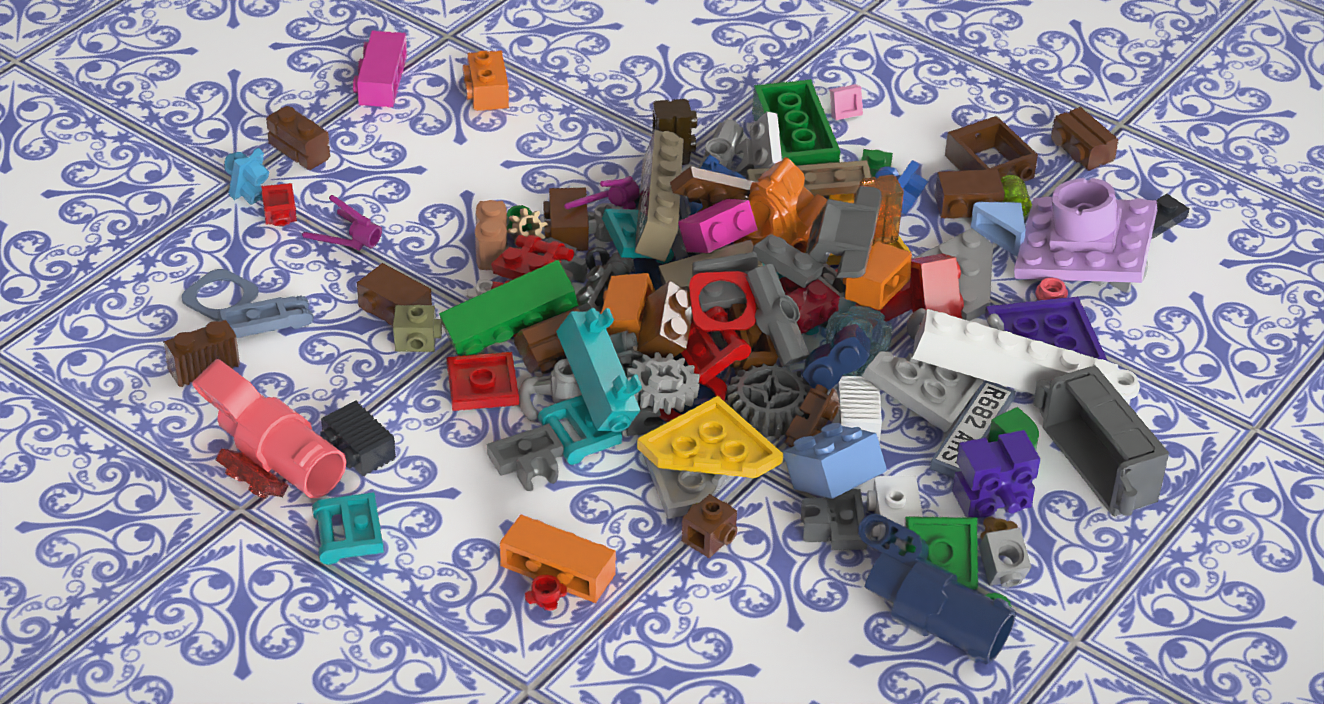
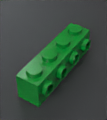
[439,260,578,356]

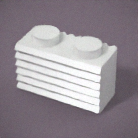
[831,376,882,442]

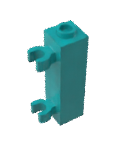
[556,308,642,432]

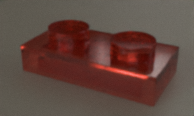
[215,448,289,499]

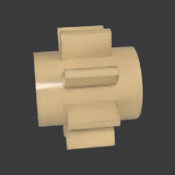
[507,208,548,244]

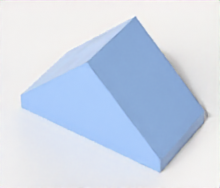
[970,202,1026,256]

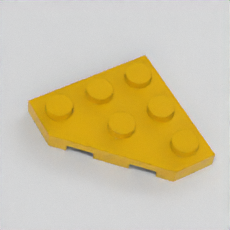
[637,396,783,478]

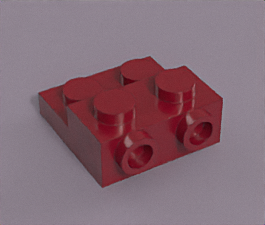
[779,276,840,334]

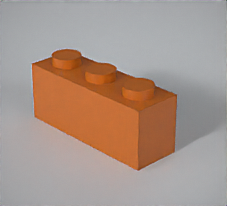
[500,514,616,603]

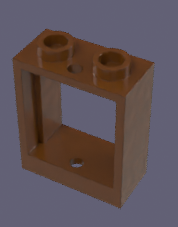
[945,116,1038,189]

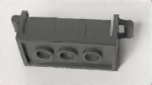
[1033,365,1169,516]

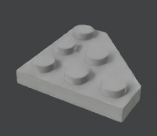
[912,228,993,321]
[862,351,985,433]
[642,454,729,519]

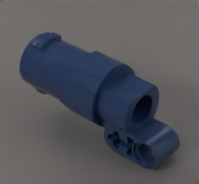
[858,514,1016,664]

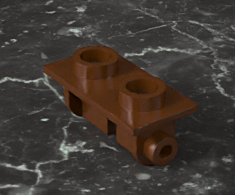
[784,384,840,447]

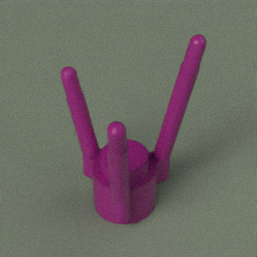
[564,176,640,210]
[302,195,382,251]

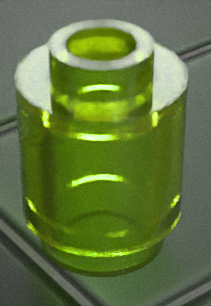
[1001,175,1032,217]

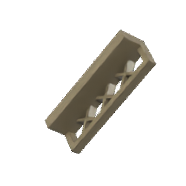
[746,160,873,196]

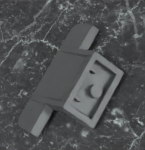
[805,186,882,278]

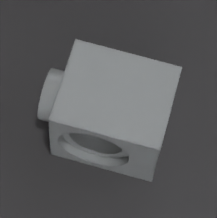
[978,528,1031,587]

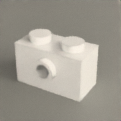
[867,475,923,551]

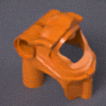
[733,157,827,253]

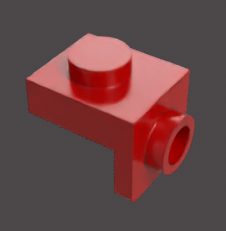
[261,183,297,226]

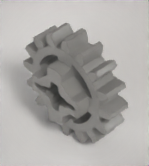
[627,352,699,414]

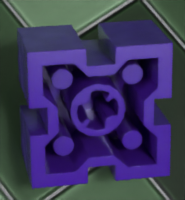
[952,430,1041,518]

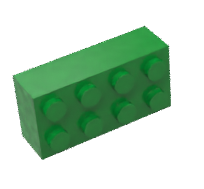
[752,79,841,166]

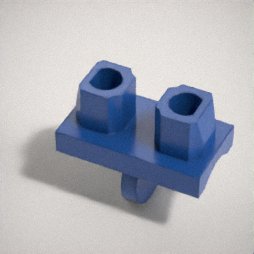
[875,160,929,216]

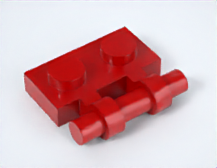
[491,235,574,280]

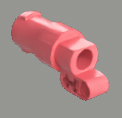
[192,359,346,498]

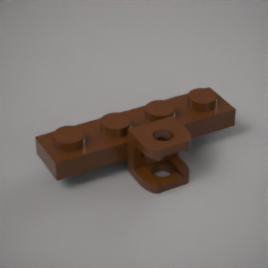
[670,166,756,214]

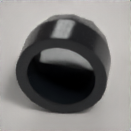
[585,247,610,270]

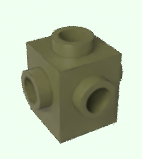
[393,305,442,352]

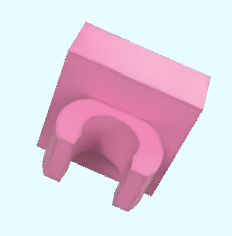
[830,84,863,120]

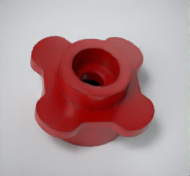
[525,574,567,611]

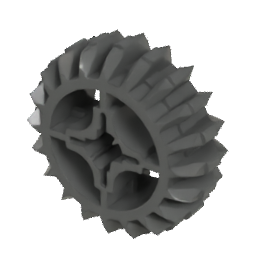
[725,363,812,440]

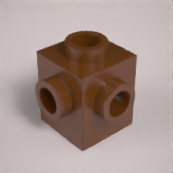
[682,494,738,558]

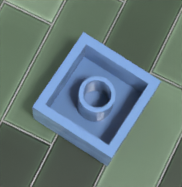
[783,423,887,499]

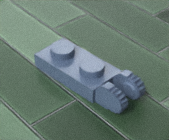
[217,295,314,338]

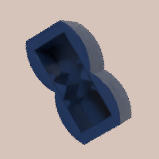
[802,324,871,390]

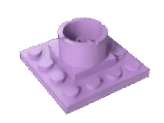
[1014,178,1157,283]

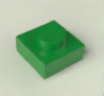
[861,149,893,178]

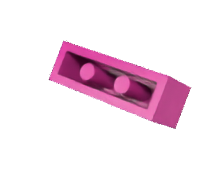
[353,31,407,107]

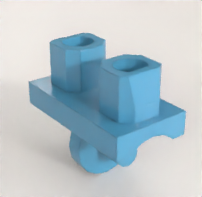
[224,147,269,205]

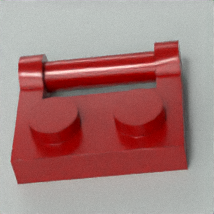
[681,306,751,385]

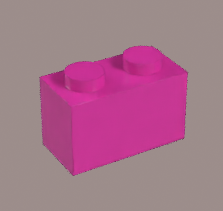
[678,199,758,253]

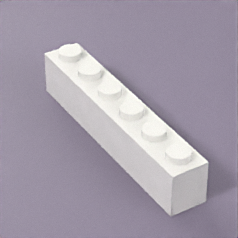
[912,309,1118,394]

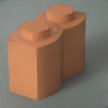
[475,200,507,270]

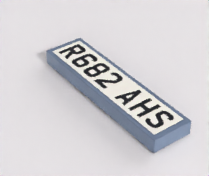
[930,380,1016,478]

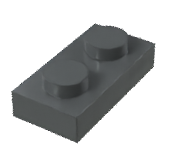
[752,234,824,288]

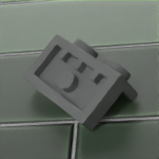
[692,252,758,312]

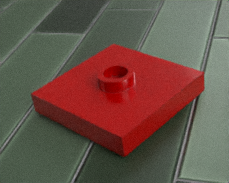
[446,352,519,411]

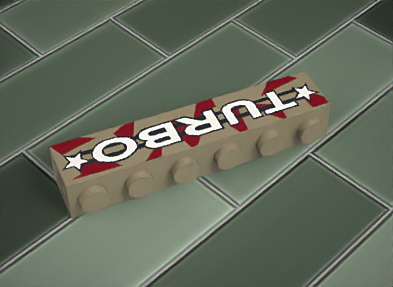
[635,130,683,262]

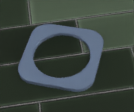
[181,269,259,321]

